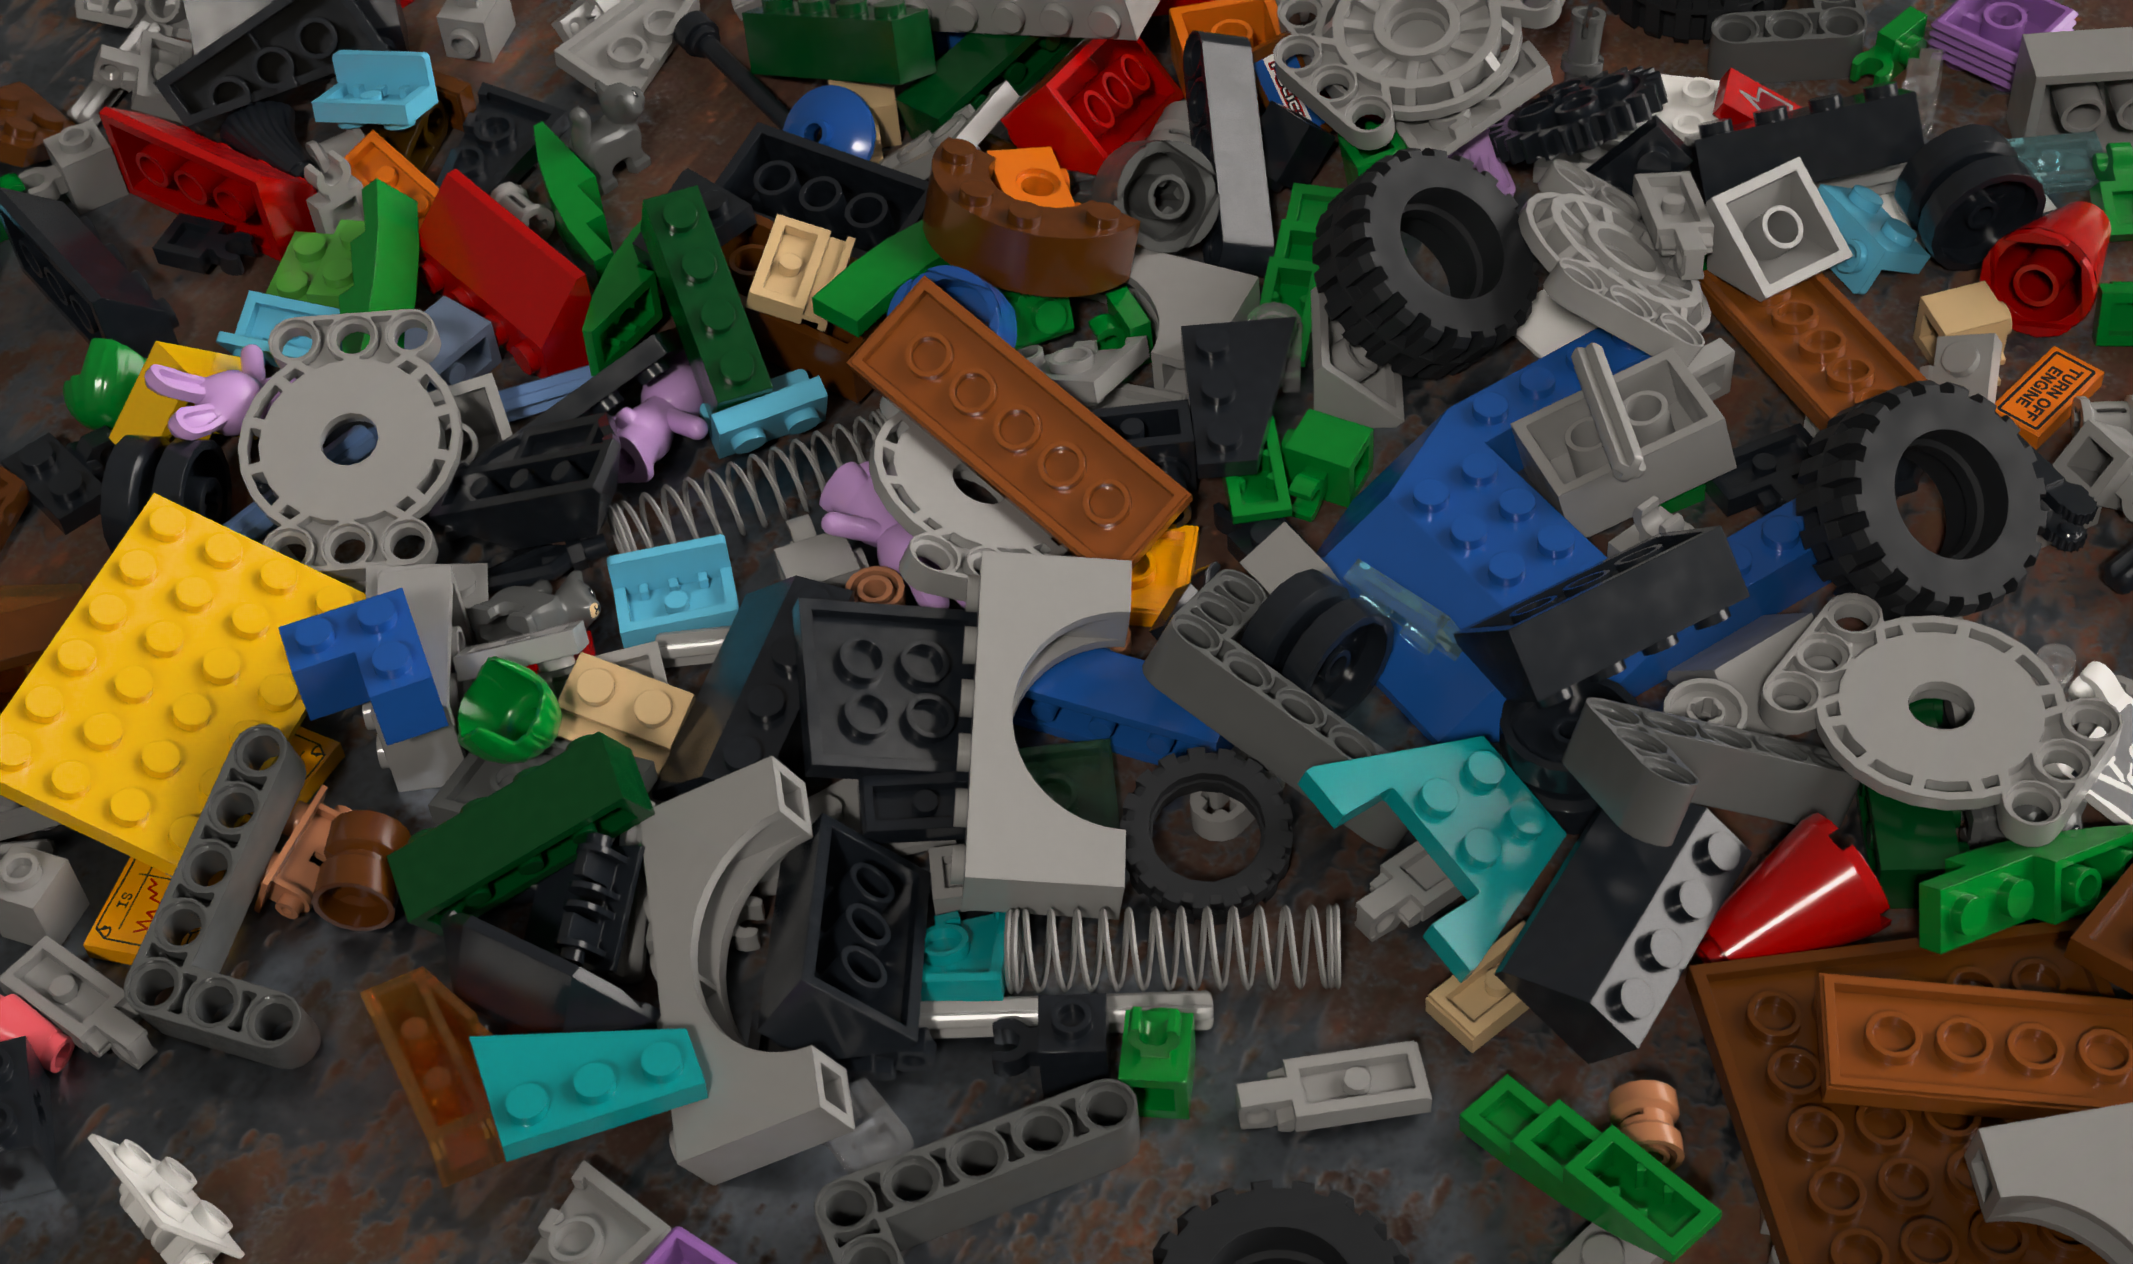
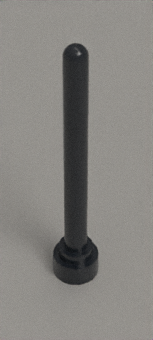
[674,11,820,143]

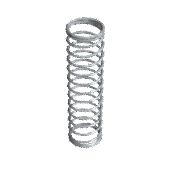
[607,409,898,554]
[1004,903,1341,994]

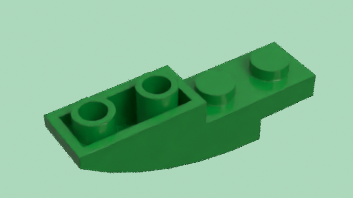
[1919,824,2133,954]

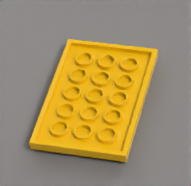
[0,493,366,876]

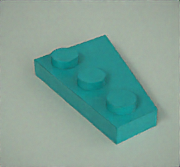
[921,911,1006,1002]
[469,1028,708,1162]

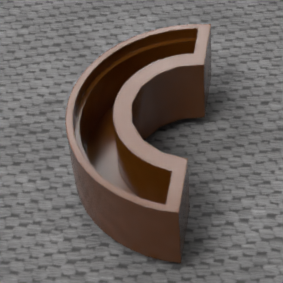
[923,137,1141,297]

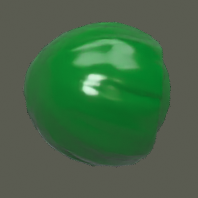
[63,338,147,431]
[457,656,562,764]

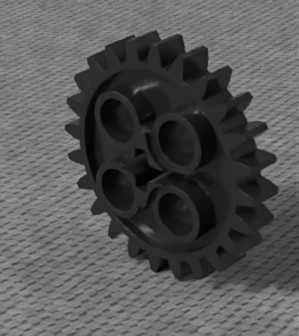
[1488,66,1668,165]

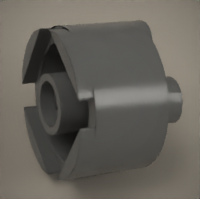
[1090,140,1220,253]

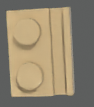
[746,214,856,332]
[556,652,696,778]

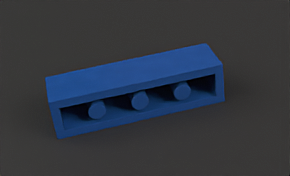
[1013,648,1235,765]

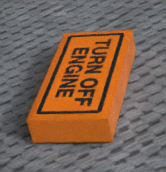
[1995,346,2105,450]

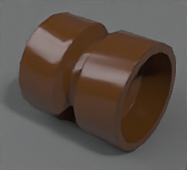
[311,810,411,931]

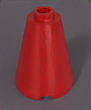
[1980,201,2111,337]
[1696,813,1892,964]

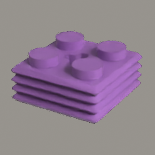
[1927,0,2078,92]

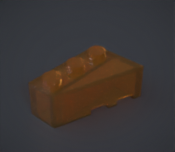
[360,966,506,1188]

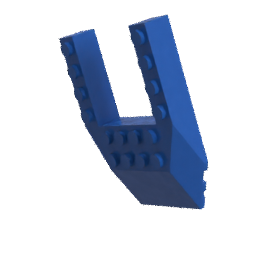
[1316,327,1832,745]

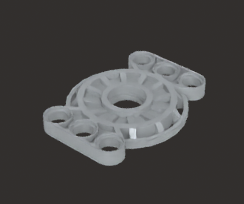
[1273,0,1562,151]
[1518,159,1711,367]
[238,309,463,583]
[869,396,1070,602]
[1760,593,2123,847]

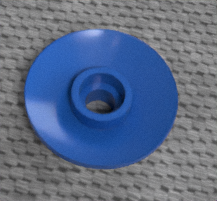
[783,85,876,161]

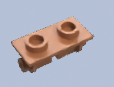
[254,784,352,919]

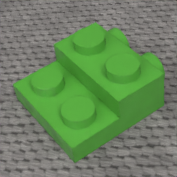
[265,219,365,309]

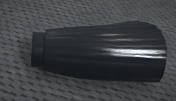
[220,101,320,189]

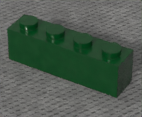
[742,0,937,85]
[895,33,1084,139]
[640,185,773,421]
[1856,698,1970,909]
[386,731,655,937]

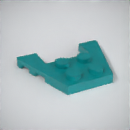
[1298,736,1567,983]

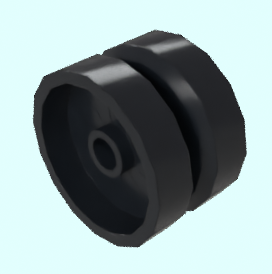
[1894,124,2046,271]
[100,435,232,553]
[1240,569,1394,719]
[1499,677,1639,835]

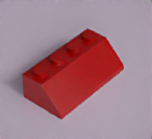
[1000,37,1184,175]
[98,107,317,262]
[418,168,591,378]

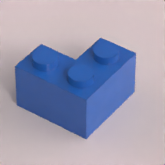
[278,588,449,746]

